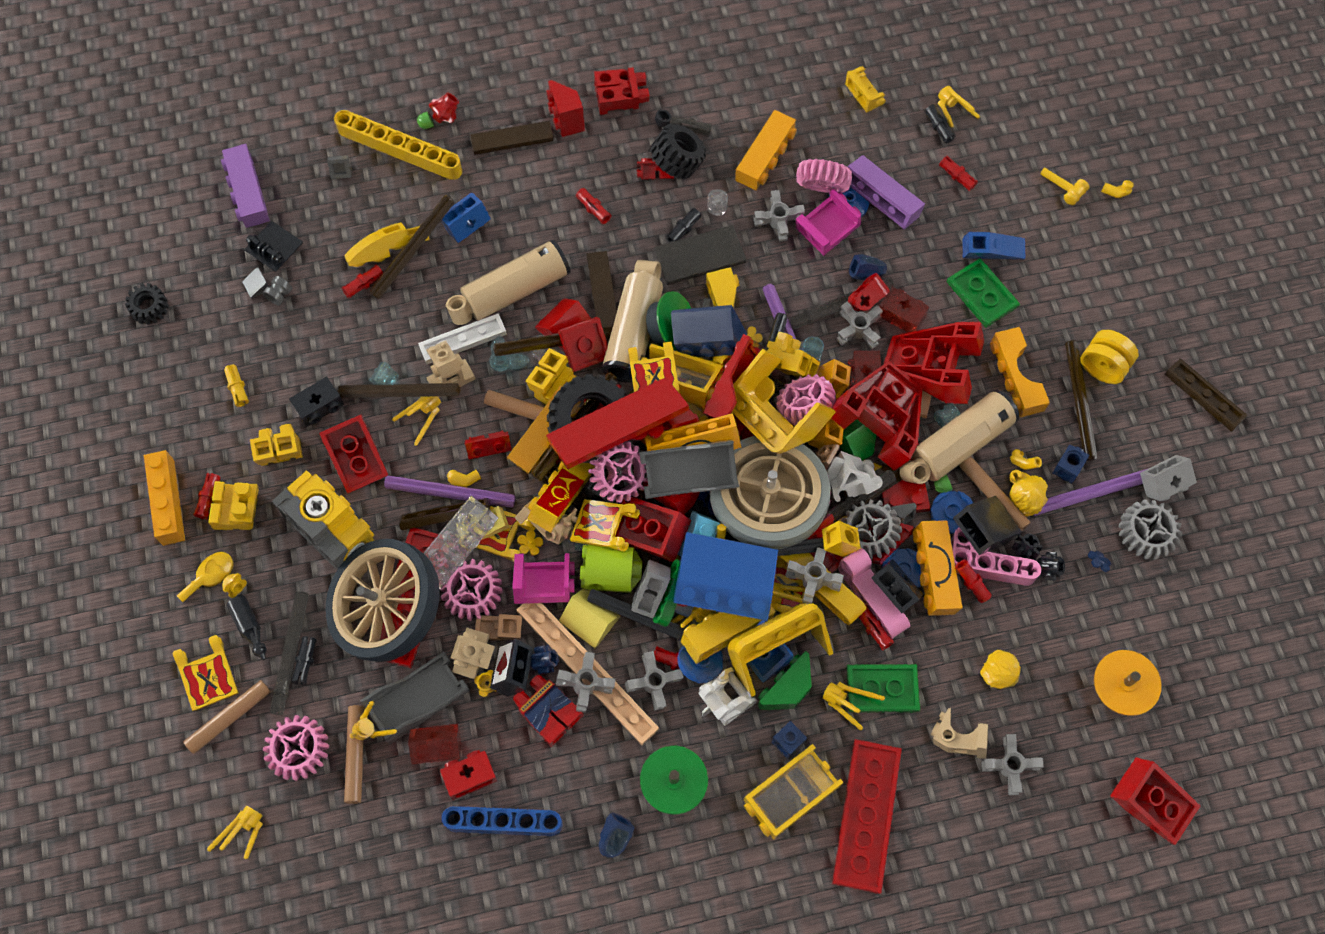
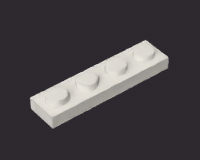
[418,313,507,364]

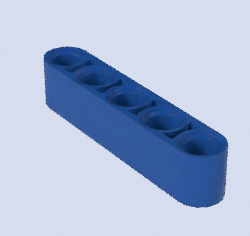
[442,806,563,836]

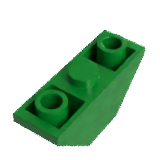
[758,651,812,710]

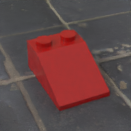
[319,414,388,494]
[615,497,691,562]
[1110,758,1200,845]

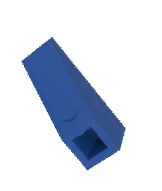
[963,232,1025,259]

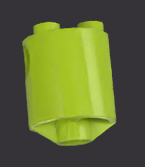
[580,544,642,593]

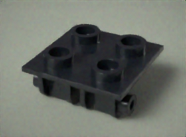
[244,221,303,272]

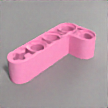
[951,528,1041,586]
[838,547,910,639]

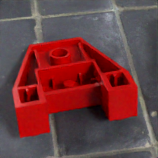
[883,322,985,404]
[830,361,923,471]

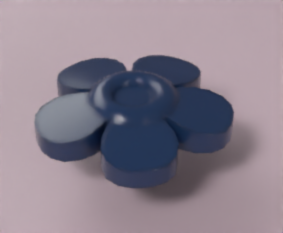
[1088,550,1111,572]

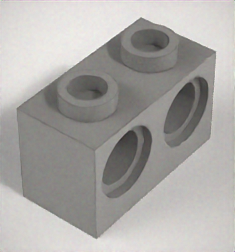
[631,560,671,618]

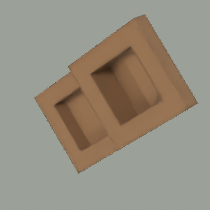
[475,614,522,640]

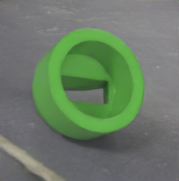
[417,111,434,129]
[934,475,952,493]

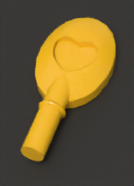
[177,552,234,602]

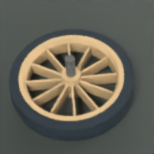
[326,539,440,662]

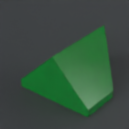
[839,420,876,461]

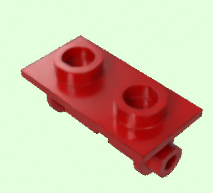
[637,158,674,180]
[465,430,512,459]

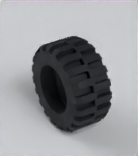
[547,374,629,463]

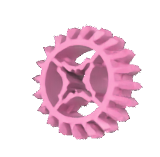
[796,159,852,193]
[776,374,836,426]
[588,442,648,502]
[440,559,503,621]
[263,715,329,781]

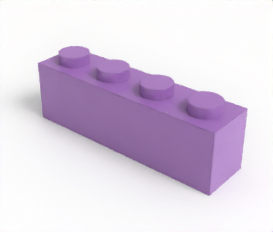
[221,144,270,228]
[848,155,925,229]

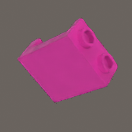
[796,189,861,256]
[513,553,575,604]

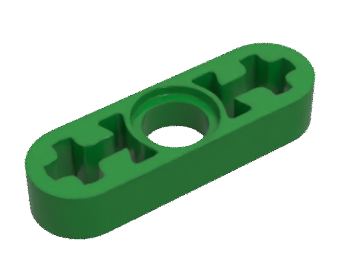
[653,559,680,627]

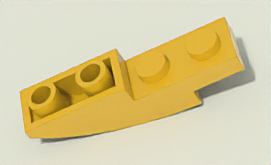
[344,222,430,267]

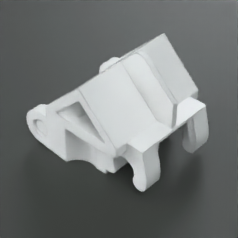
[827,451,883,502]
[698,667,758,726]

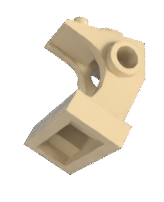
[426,340,476,397]
[515,495,577,545]
[451,628,495,679]
[931,708,988,759]

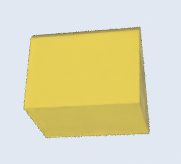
[559,588,621,649]

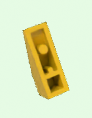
[706,267,739,308]

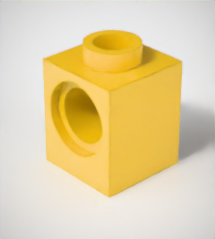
[822,521,861,557]

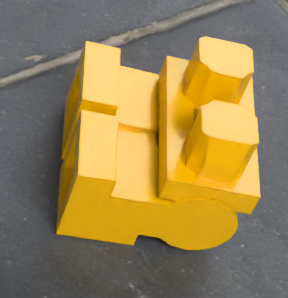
[767,332,820,379]
[526,348,577,405]
[250,424,303,466]
[208,481,259,530]

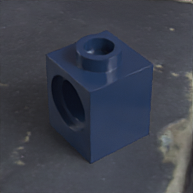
[1052,444,1089,484]
[771,721,807,760]

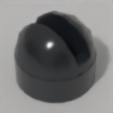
[654,109,672,128]

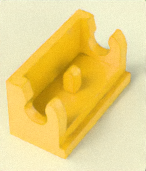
[845,66,886,112]

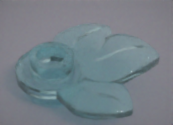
[489,336,530,372]

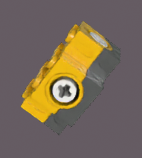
[272,470,374,570]

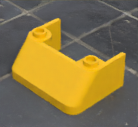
[732,349,836,454]
[727,604,833,697]

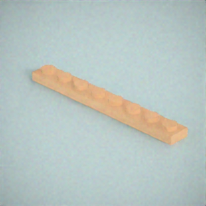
[516,603,659,745]

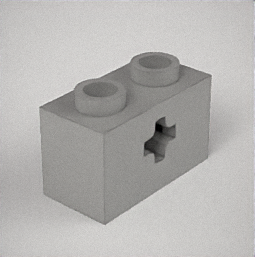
[1140,455,1197,501]

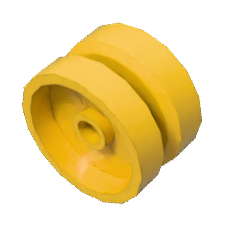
[1080,330,1139,384]

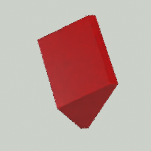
[535,298,592,351]

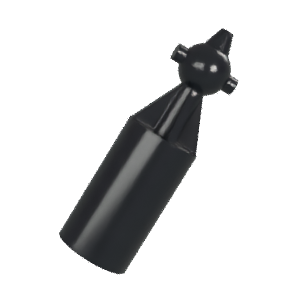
[226,595,267,660]

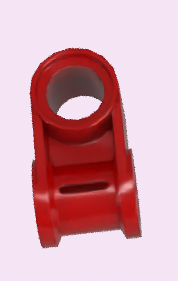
[848,273,890,311]

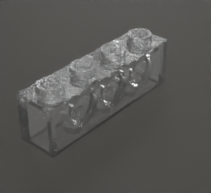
[423,496,498,589]

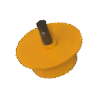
[1094,650,1161,716]

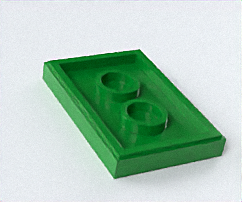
[946,258,1020,328]
[846,664,920,713]

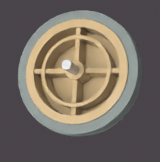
[709,436,830,549]

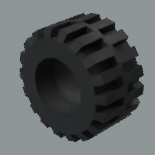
[650,123,707,179]

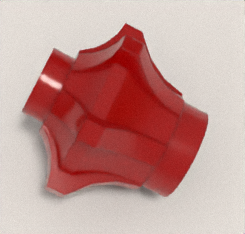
[429,92,459,123]

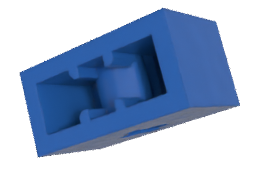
[441,192,491,243]

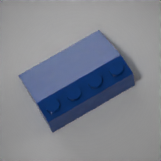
[673,532,778,621]

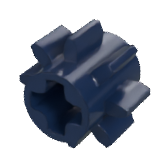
[530,645,559,675]

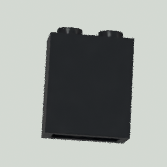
[953,496,1022,555]

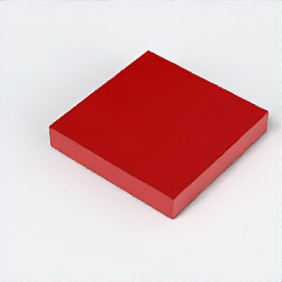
[558,317,608,372]

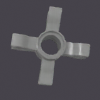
[754,190,805,242]
[836,301,883,349]
[785,547,844,604]
[625,651,683,711]
[556,652,615,713]
[981,734,1044,795]

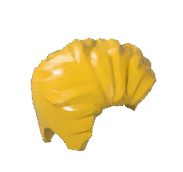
[1009,475,1048,517]
[980,650,1021,689]

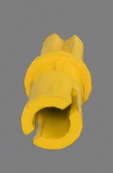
[224,364,249,407]

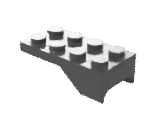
[639,440,739,498]
[360,652,470,744]

